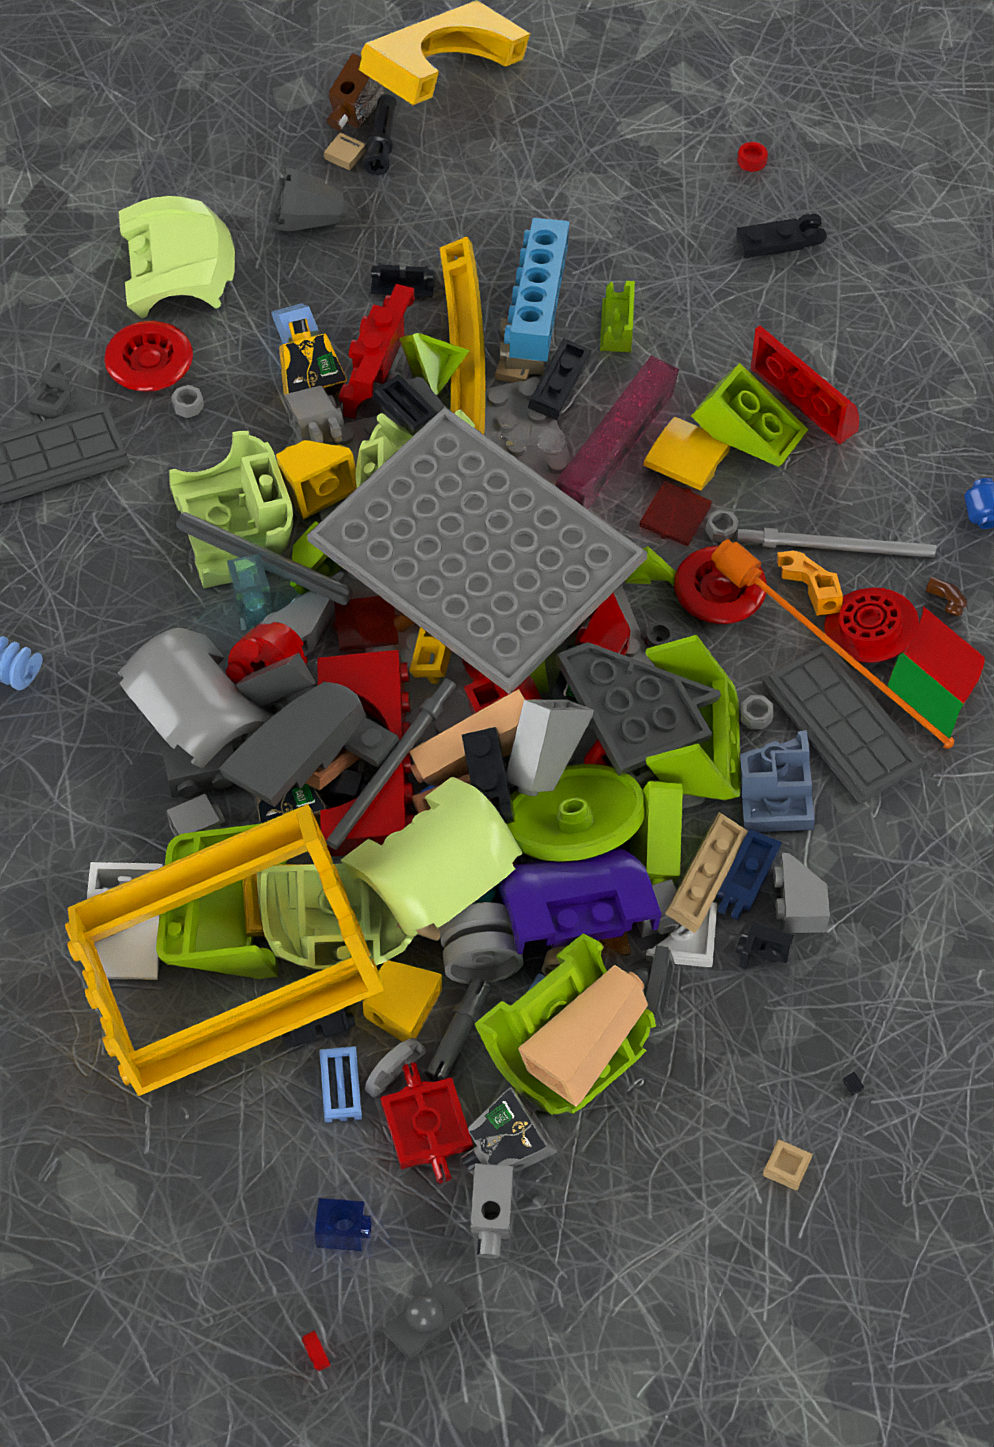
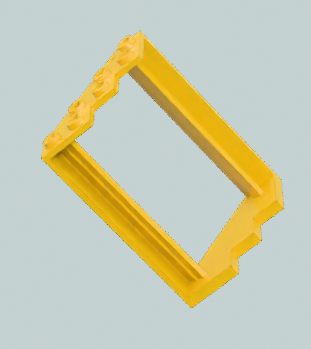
[65,804,384,1096]

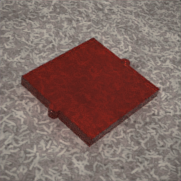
[639,481,713,546]
[333,596,399,651]

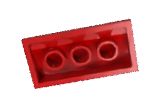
[750,326,859,445]

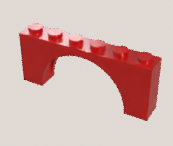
[317,649,414,857]

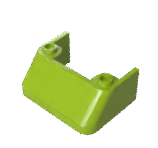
[646,635,741,800]

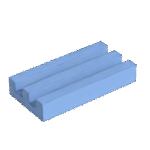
[319,1046,362,1123]

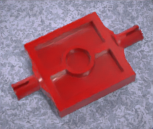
[380,1063,473,1183]

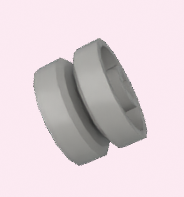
[439,902,523,984]

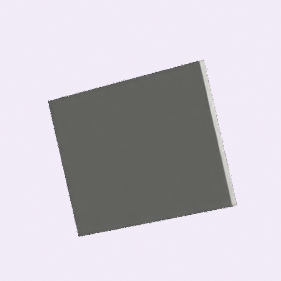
[307,407,647,694]

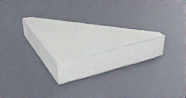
[646,902,717,968]

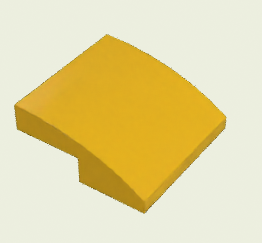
[643,416,731,491]

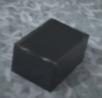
[843,1072,864,1096]

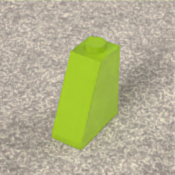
[628,781,683,885]

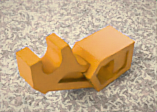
[777,550,843,616]

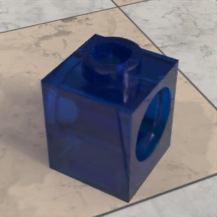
[314,1198,372,1251]

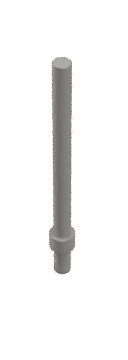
[736,528,936,558]

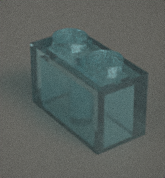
[227,553,272,631]

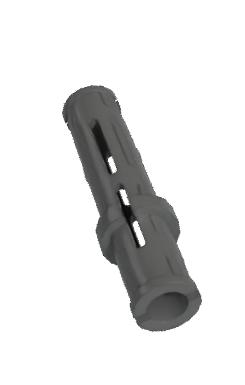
[424,978,492,1082]

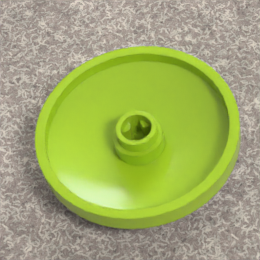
[506,764,645,861]

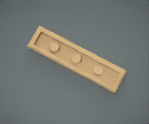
[664,812,748,933]

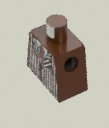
[326,53,384,131]

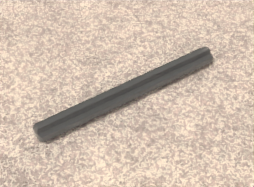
[176,512,353,605]

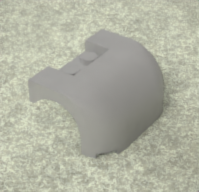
[118,628,274,768]

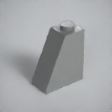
[507,700,594,796]

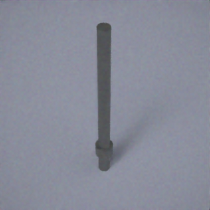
[326,678,456,850]

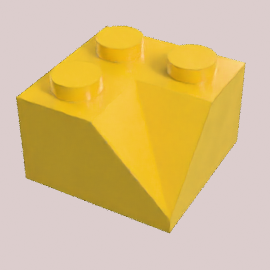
[276,440,357,520]

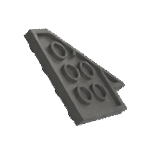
[555,642,721,776]

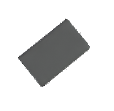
[236,653,316,707]

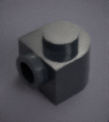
[323,767,369,808]

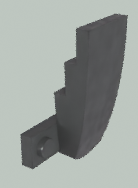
[219,682,399,807]

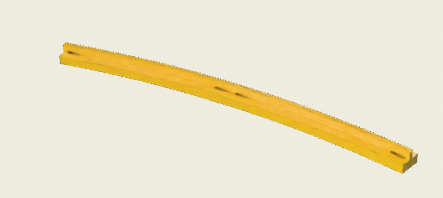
[409,236,486,684]

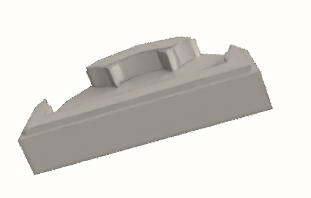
[365,1038,426,1098]

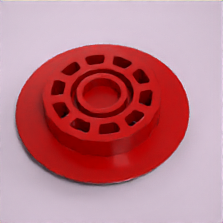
[104,321,193,392]
[674,546,767,624]
[824,588,919,663]

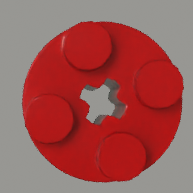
[226,622,308,684]

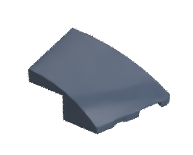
[740,730,815,832]

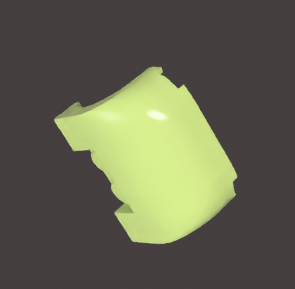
[169,431,293,589]
[341,777,523,936]

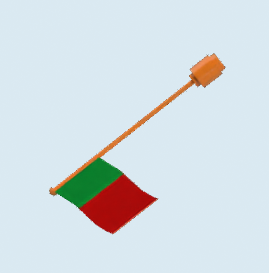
[711,539,985,749]

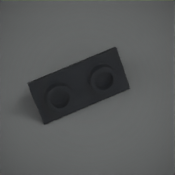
[371,263,436,298]
[282,1008,356,1048]

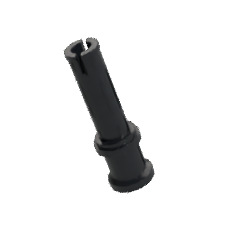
[362,94,397,175]

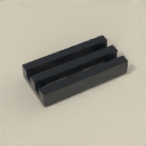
[373,374,438,436]

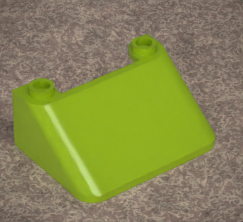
[156,823,287,979]

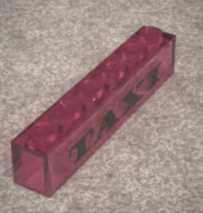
[555,355,679,509]

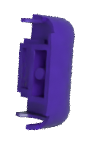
[494,849,661,954]

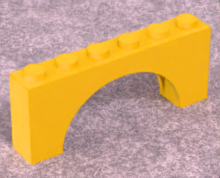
[359,0,530,105]

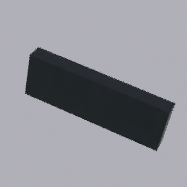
[528,338,592,420]

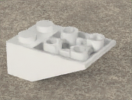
[87,862,163,980]

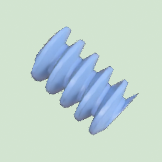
[0,636,43,690]

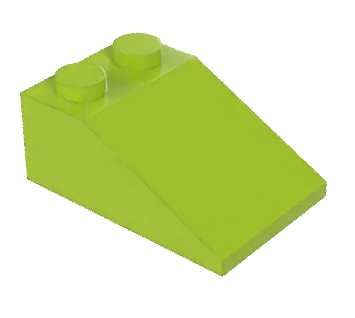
[691,363,808,467]

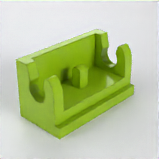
[600,281,635,352]

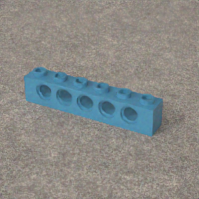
[504,218,570,361]

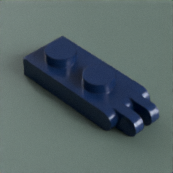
[717,829,782,920]

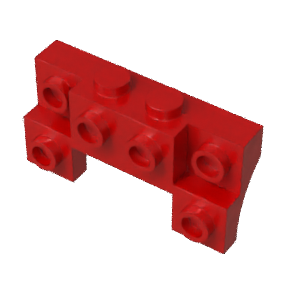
[339,284,415,419]

